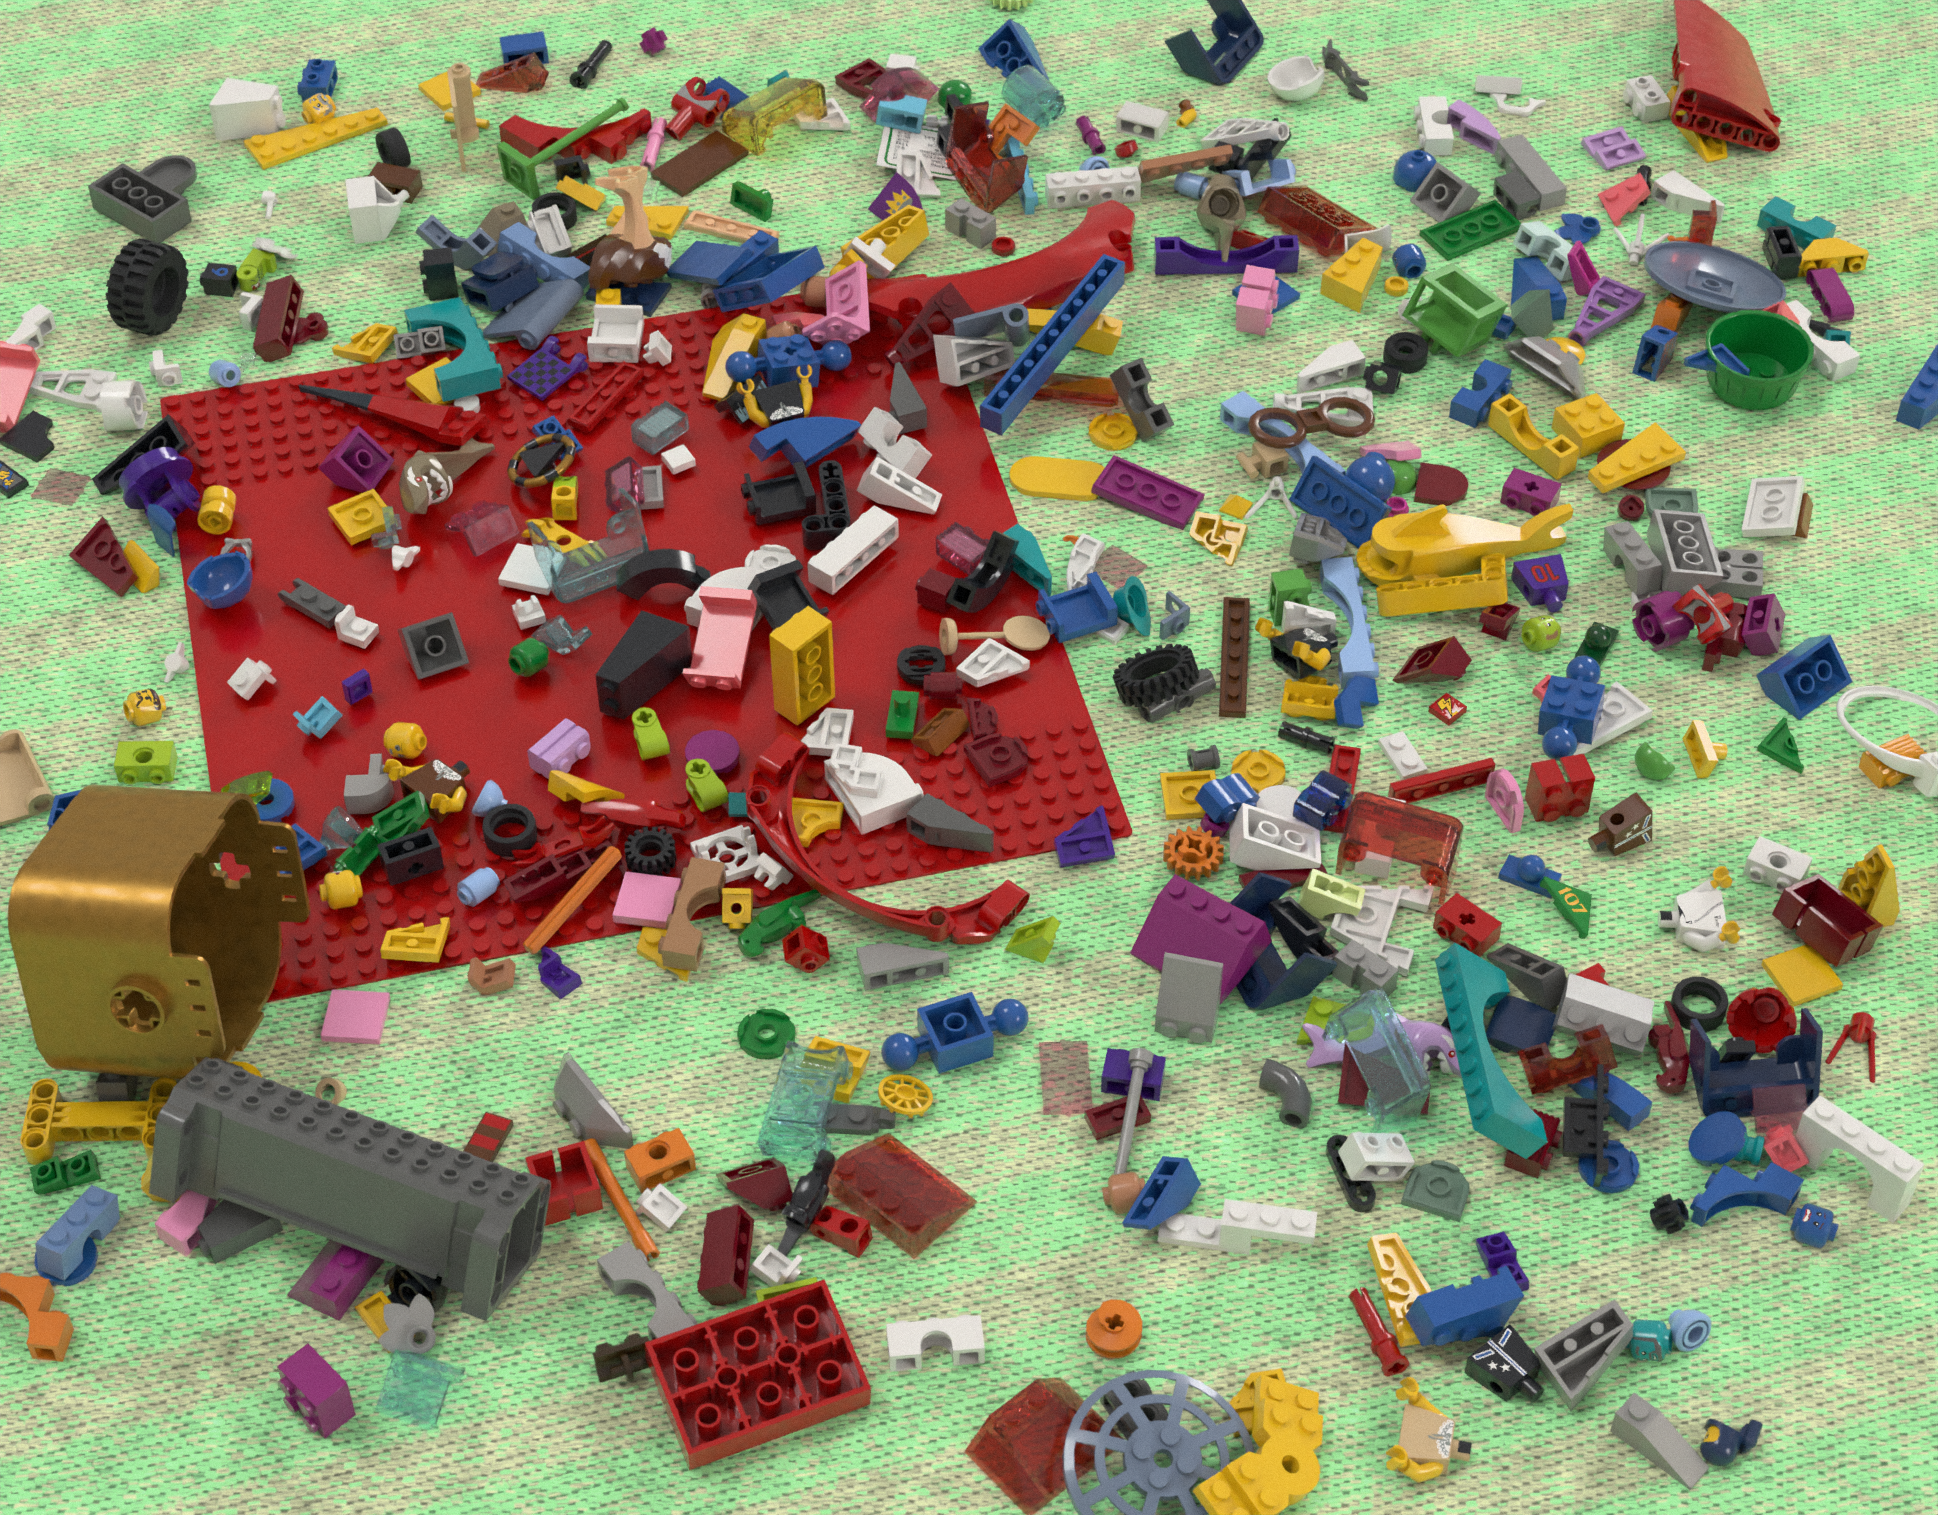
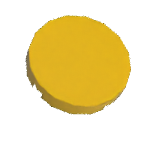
[1088,413,1138,451]
[1231,749,1286,794]

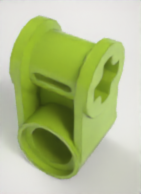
[632,707,670,761]
[685,759,729,812]

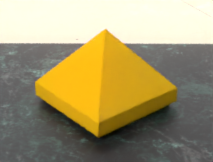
[1219,494,1253,520]

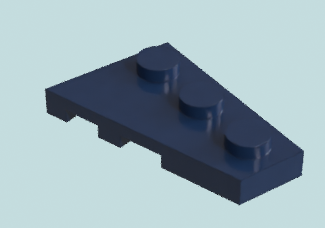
[586,282,672,317]

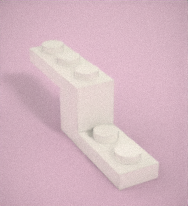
[1158,1199,1317,1255]

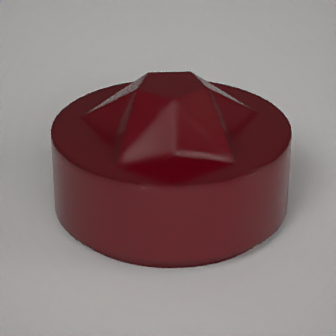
[1617,495,1644,521]

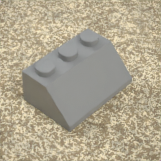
[1552,973,1654,1056]

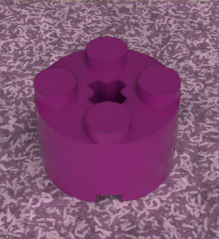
[1632,591,1695,652]

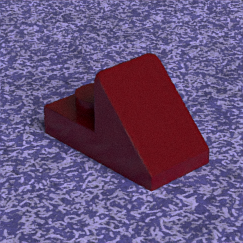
[1479,603,1520,641]

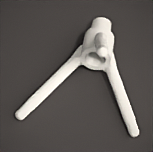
[1613,213,1670,266]
[1244,476,1298,519]

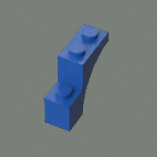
[1690,1162,1804,1227]

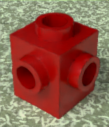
[782,925,830,973]

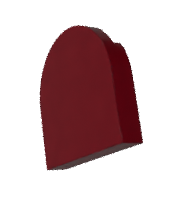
[1414,462,1468,506]
[964,733,1028,787]

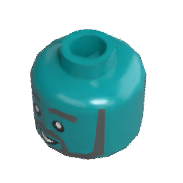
[1625,1319,1673,1361]

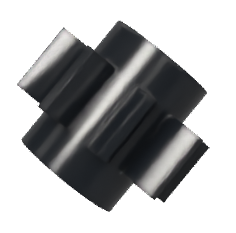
[1650,1194,1689,1235]

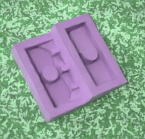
[1581,126,1646,171]

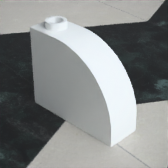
[684,567,767,630]
[824,752,924,835]

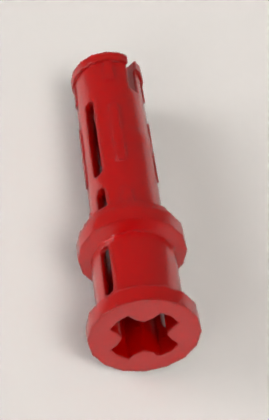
[1349,1287,1409,1377]

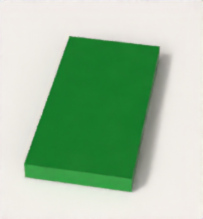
[1419,200,1522,261]

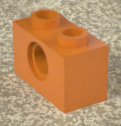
[624,1128,696,1193]

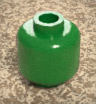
[508,638,549,677]

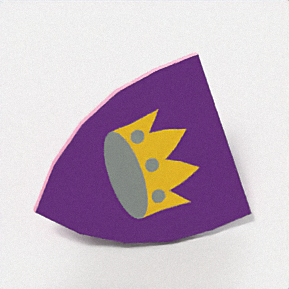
[868,172,923,220]

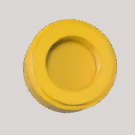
[1384,276,1409,297]

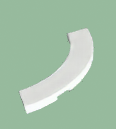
[1066,533,1129,645]

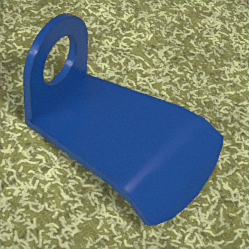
[147,504,175,557]

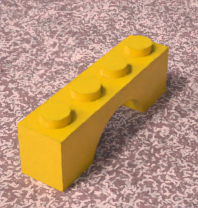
[1488,393,1579,480]

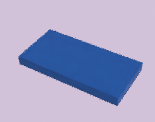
[666,241,752,286]
[1289,456,1392,548]

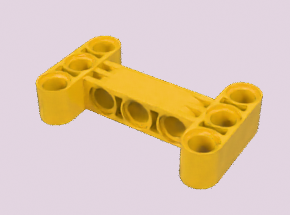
[20,1078,177,1165]

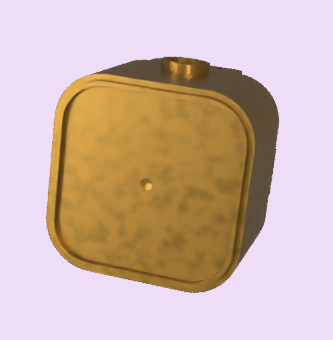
[8,785,310,1079]

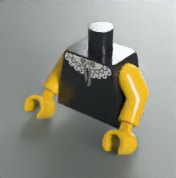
[736,365,813,428]
[1255,617,1338,680]

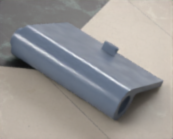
[482,279,584,350]

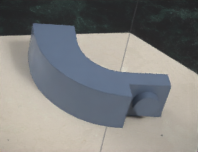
[415,215,497,269]

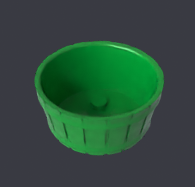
[1705,310,1814,410]

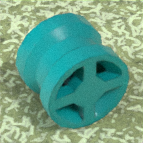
[1734,1132,1764,1166]

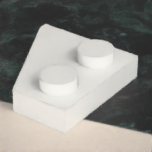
[792,98,851,130]
[1281,601,1336,635]
[956,638,1030,687]
[801,708,854,756]

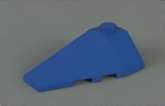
[978,19,1051,98]
[1510,256,1567,320]

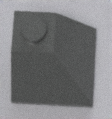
[397,612,469,680]

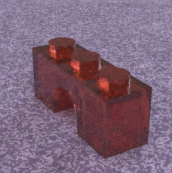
[1517,1024,1618,1095]

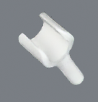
[261,191,278,219]

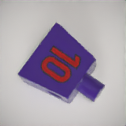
[1511,554,1569,613]

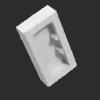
[843,237,895,278]

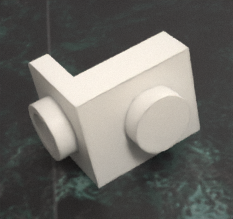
[149,350,183,387]
[227,658,277,700]
[749,1244,803,1287]

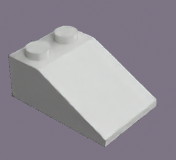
[1229,803,1321,871]

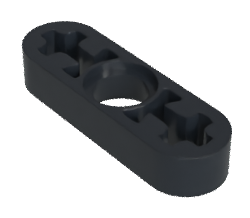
[1326,1135,1376,1212]

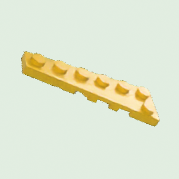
[244,107,388,170]

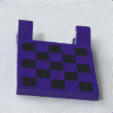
[507,336,588,401]

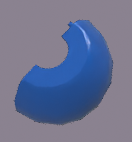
[187,551,253,609]

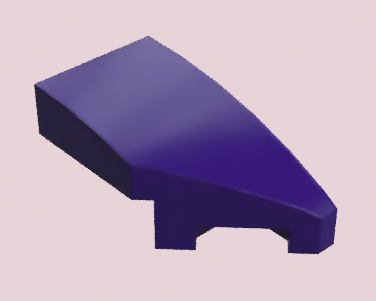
[538,946,583,1000]

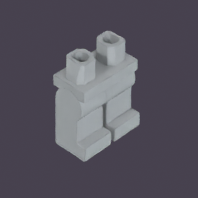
[1706,547,1763,598]

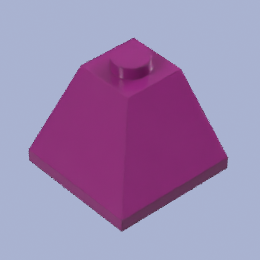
[318,425,394,493]

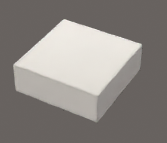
[661,444,696,475]

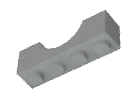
[597,1241,698,1341]

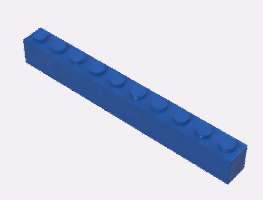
[980,254,1125,436]

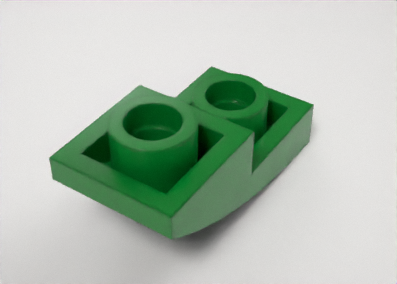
[30,1149,101,1194]

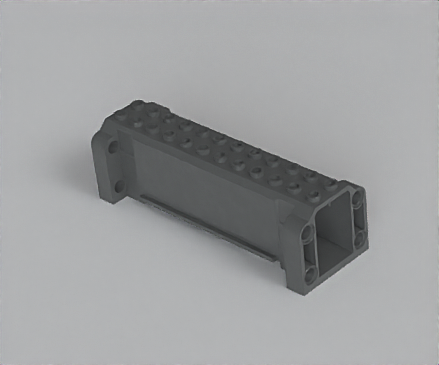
[149,1057,551,1321]

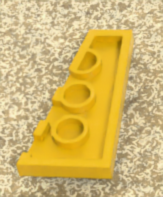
[1588,422,1686,493]
[1367,1232,1432,1347]

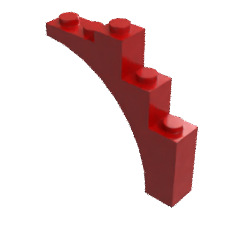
[499,108,652,164]

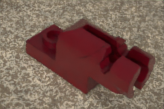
[1702,603,1747,672]

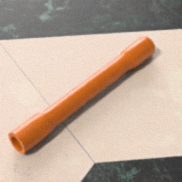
[584,1138,660,1261]

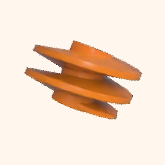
[1086,1299,1142,1359]

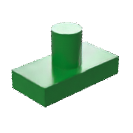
[730,181,774,222]
[886,690,919,739]

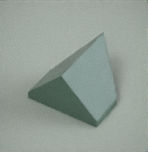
[1511,289,1555,338]

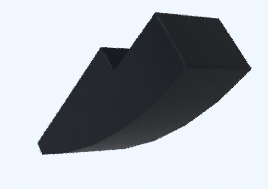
[1268,896,1339,976]

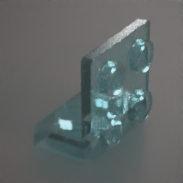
[375,1349,465,1430]

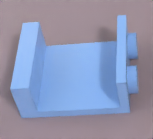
[1222,159,1296,196]

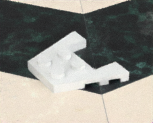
[1330,886,1434,976]

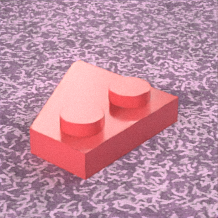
[1598,173,1651,226]

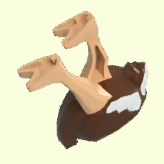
[588,166,672,290]

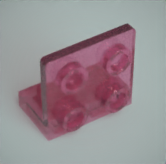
[444,500,520,556]

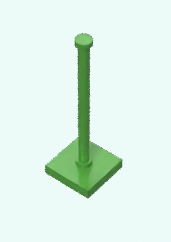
[497,97,629,200]

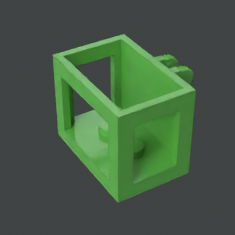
[1402,263,1508,358]

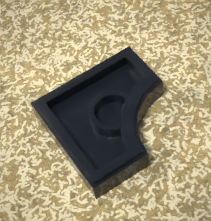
[0,410,55,463]

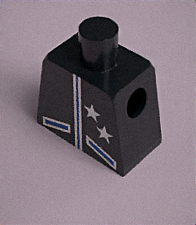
[1464,1324,1544,1403]

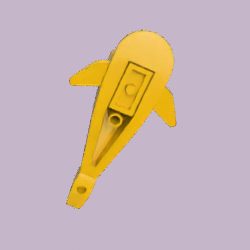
[1356,503,1574,586]

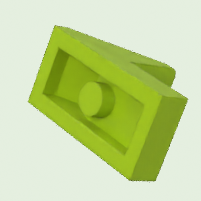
[1005,916,1061,963]

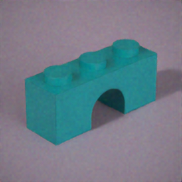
[1757,196,1837,251]

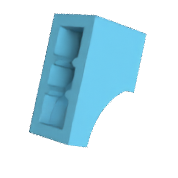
[876,95,927,134]

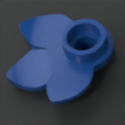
[1554,214,1601,244]

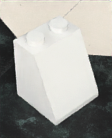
[209,78,286,141]

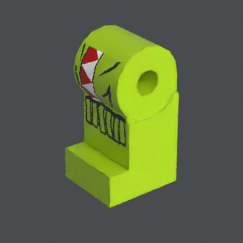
[236,248,277,292]

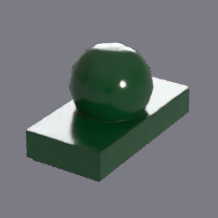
[1574,621,1619,667]

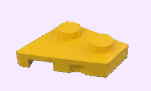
[332,323,398,363]

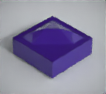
[342,668,373,705]

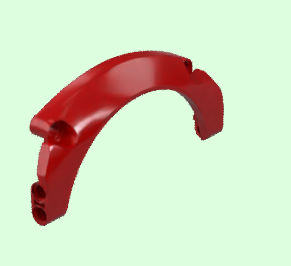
[746,732,1030,945]

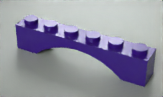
[1154,235,1299,275]

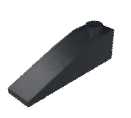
[92,414,195,495]

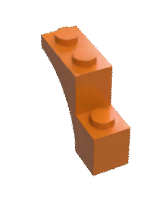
[0,1272,74,1362]

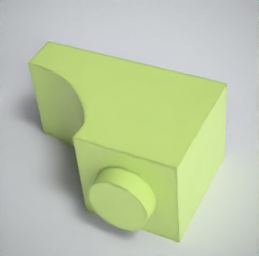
[1298,869,1366,920]

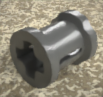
[1187,745,1220,771]

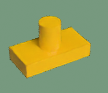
[1682,720,1728,779]

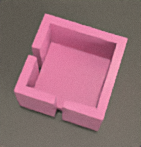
[1236,265,1279,335]

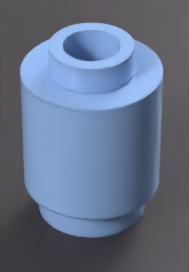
[1174,171,1209,200]
[209,360,241,387]
[457,867,500,907]

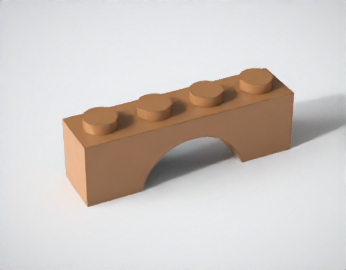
[658,857,726,972]

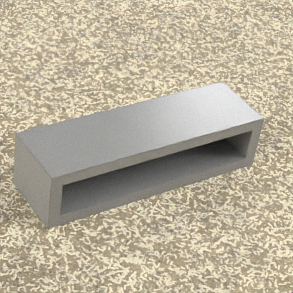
[1495,134,1567,211]

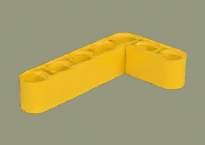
[1376,553,1508,617]

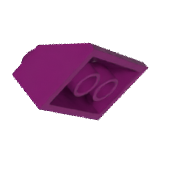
[287,1239,385,1321]

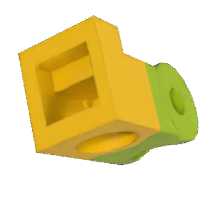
[551,476,578,520]

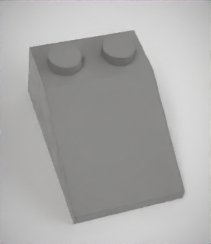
[1155,952,1223,1043]

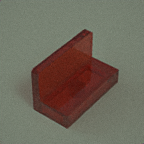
[1687,200,1717,246]

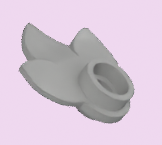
[378,1294,436,1354]

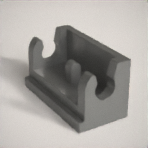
[1493,171,1540,220]

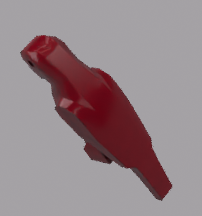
[1648,1001,1690,1094]

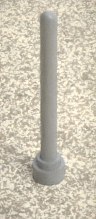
[1113,1048,1154,1175]

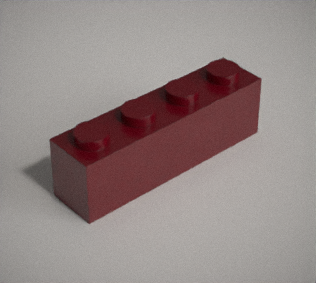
[253,275,304,362]

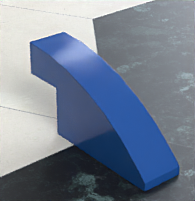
[749,417,861,468]

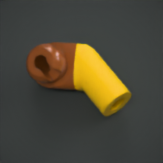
[1176,99,1197,128]

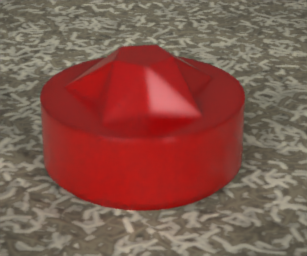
[1114,140,1138,158]

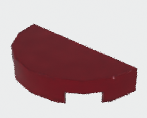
[967,698,998,741]

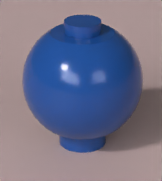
[1345,452,1395,502]

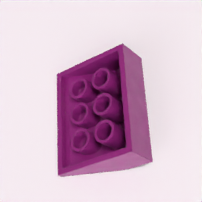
[1130,874,1272,1005]

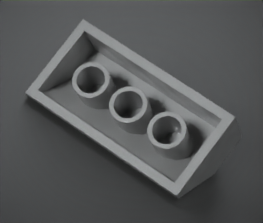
[1647,509,1724,596]

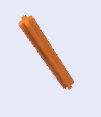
[523,846,622,954]

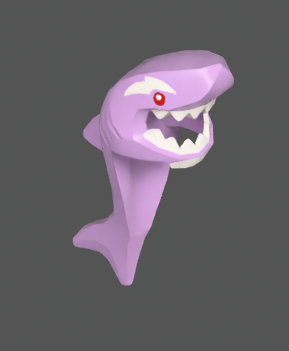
[1302,1006,1462,1080]

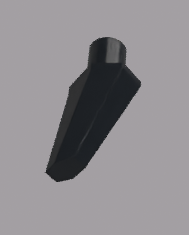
[1809,320,1841,337]

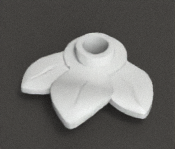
[252,237,298,259]

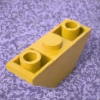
[1798,238,1869,277]

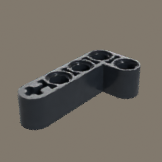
[802,460,851,550]

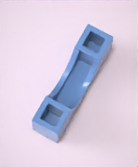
[497,222,590,289]

